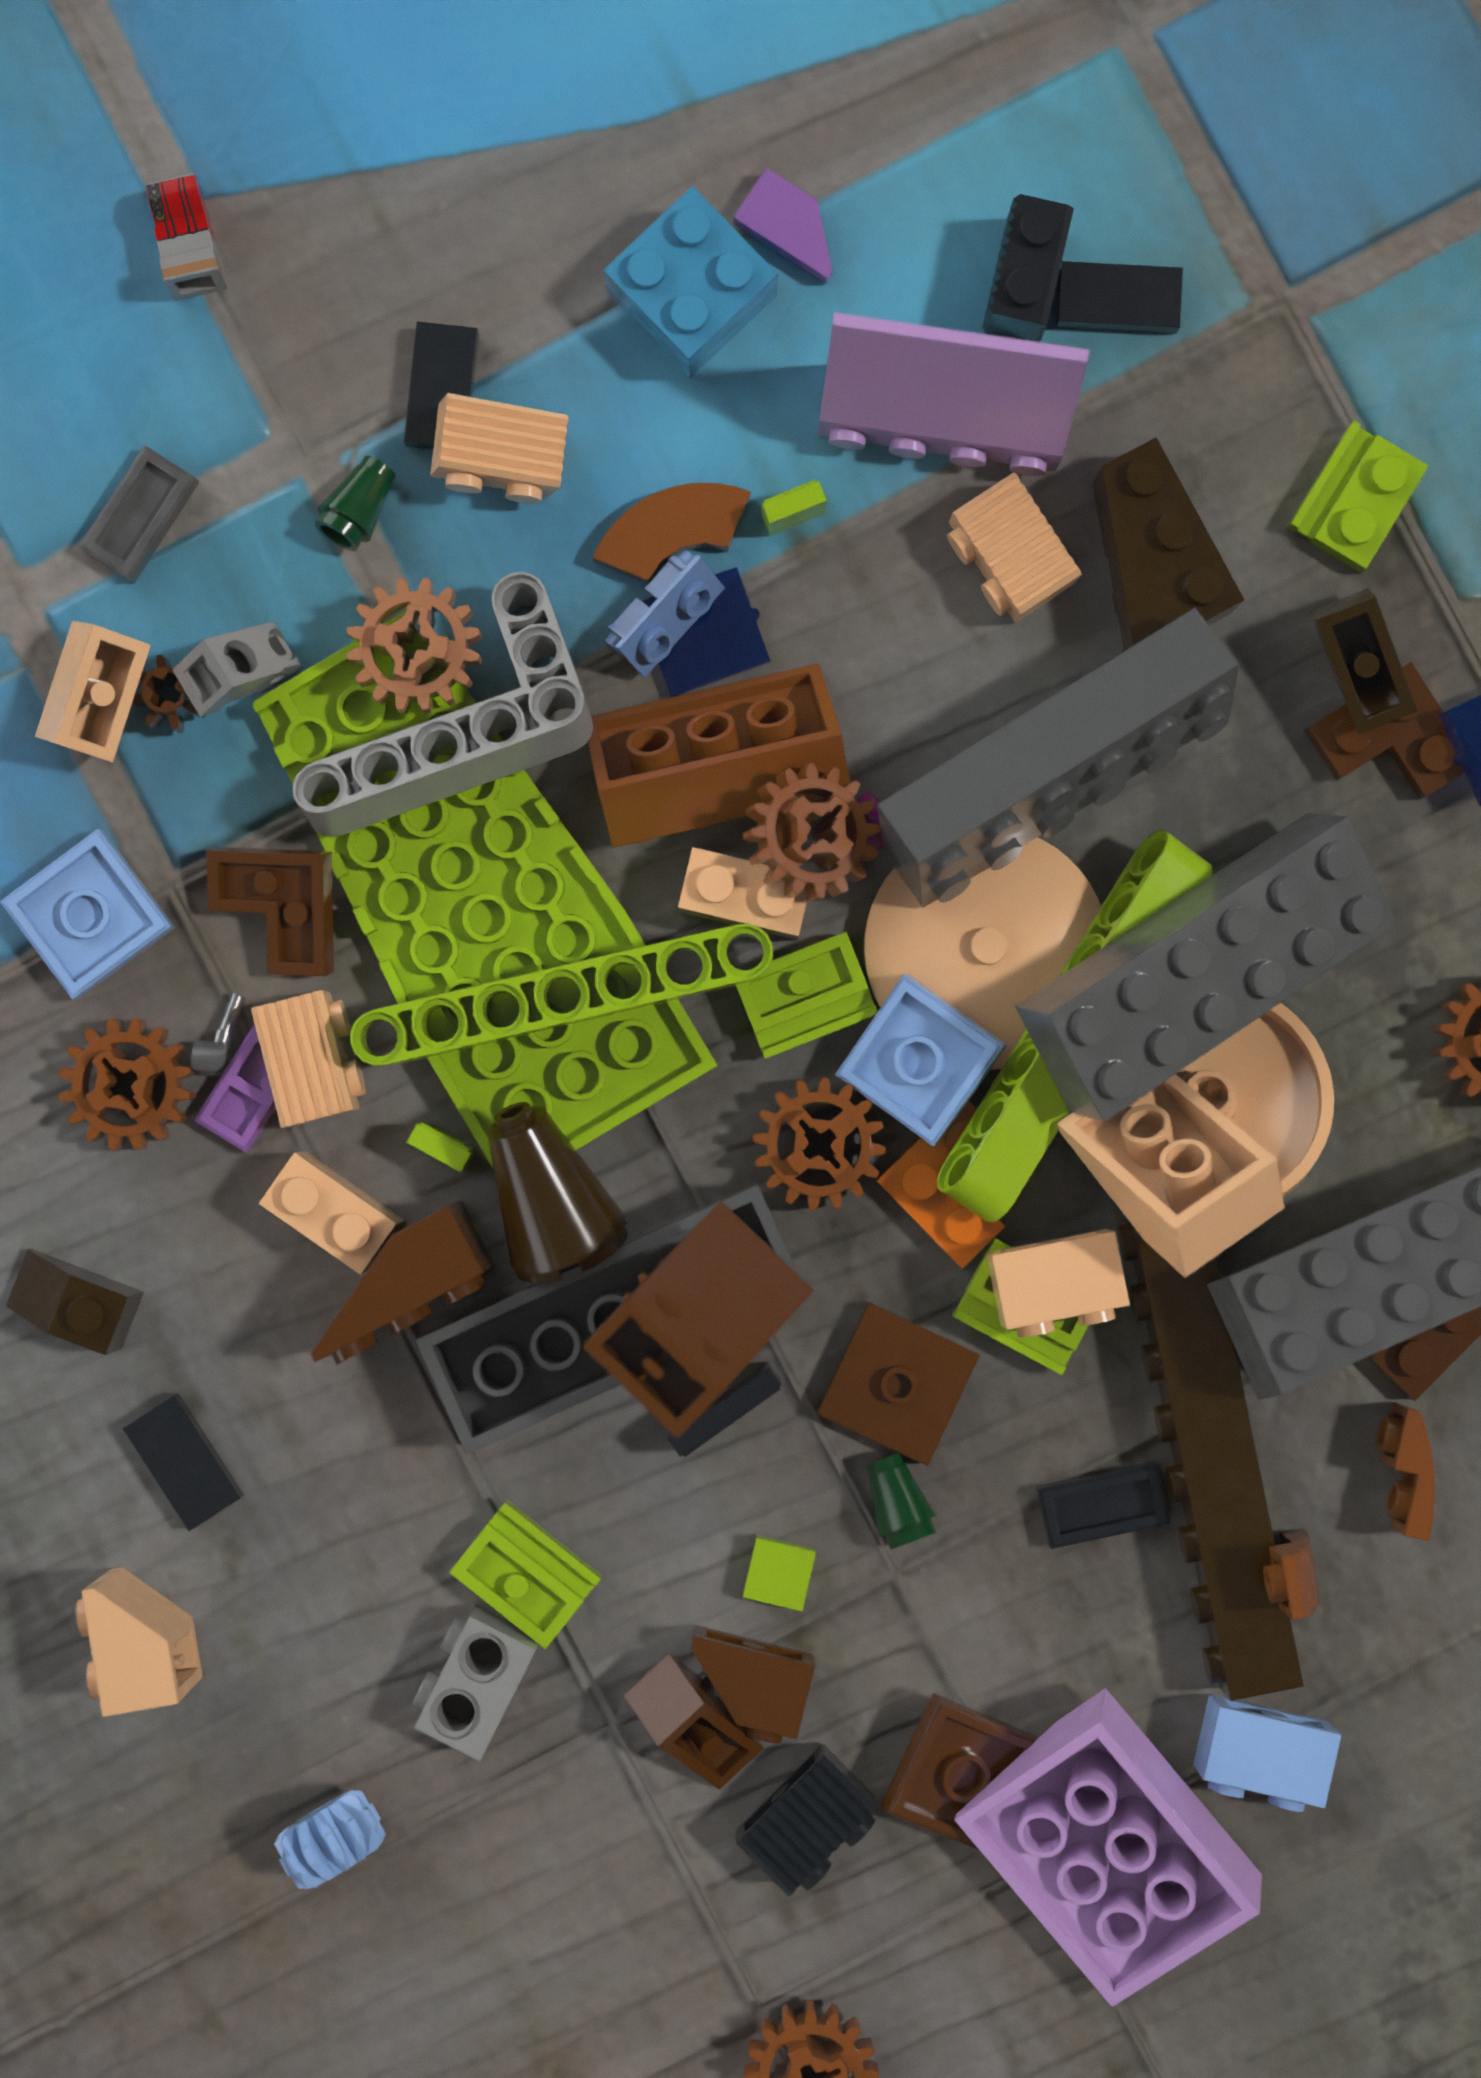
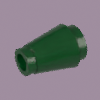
[315,456,395,551]
[866,1453,937,1550]

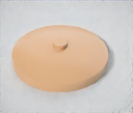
[863,837,1101,1070]
[1176,1003,1334,1198]

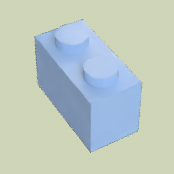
[1193,1693,1341,1812]

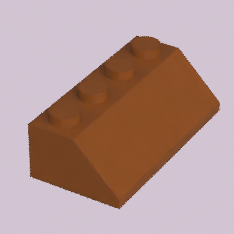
[588,663,850,848]

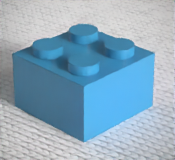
[603,185,778,378]

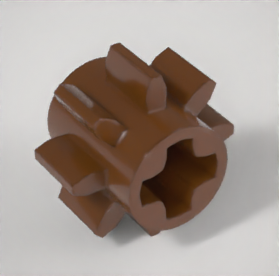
[132,655,205,733]

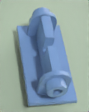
[604,550,725,679]

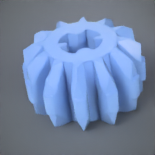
[274,1790,386,1889]

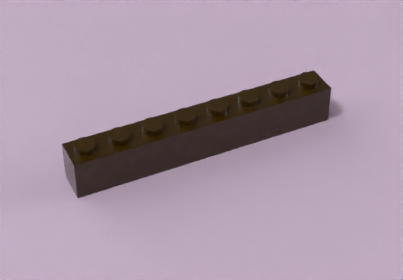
[1117,1215,1304,1701]

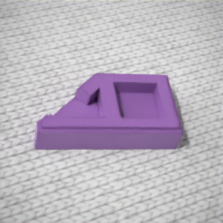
[733,167,832,284]
[194,1024,276,1153]

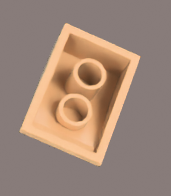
[1057,1074,1285,1278]

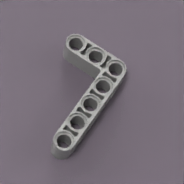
[292,572,593,837]

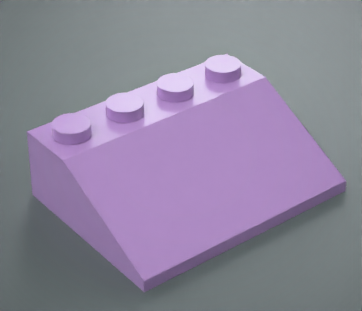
[817,312,1089,476]
[955,1688,1262,2007]

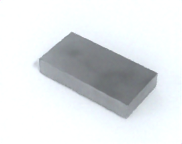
[79,445,200,583]

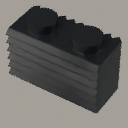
[982,194,1074,342]
[736,1743,877,1897]

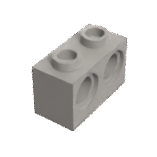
[411,1605,538,1761]

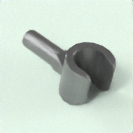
[191,993,246,1076]

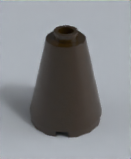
[487,1102,628,1284]

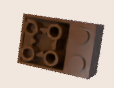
[311,1201,494,1365]
[582,1201,814,1439]

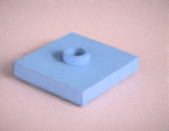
[0,828,175,1000]
[835,974,1007,1147]

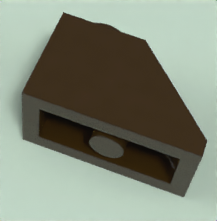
[1310,588,1418,734]
[6,1249,144,1355]

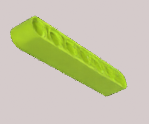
[937,829,1213,1222]
[350,924,773,1066]

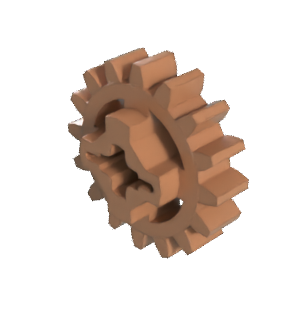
[346,577,482,714]

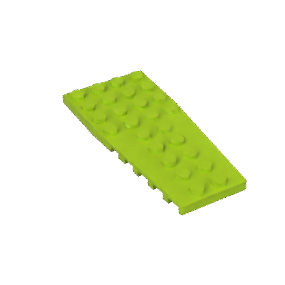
[253,611,718,1170]

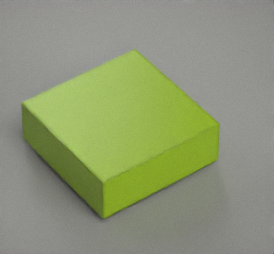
[761,480,827,536]
[406,1122,477,1172]
[743,1534,816,1612]

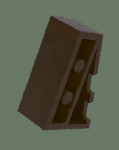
[1092,437,1244,653]

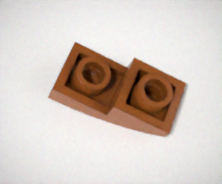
[1376,1402,1435,1541]
[1263,1529,1320,1620]

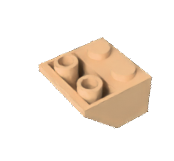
[76,1567,203,1717]

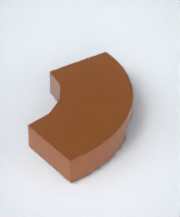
[592,482,751,584]

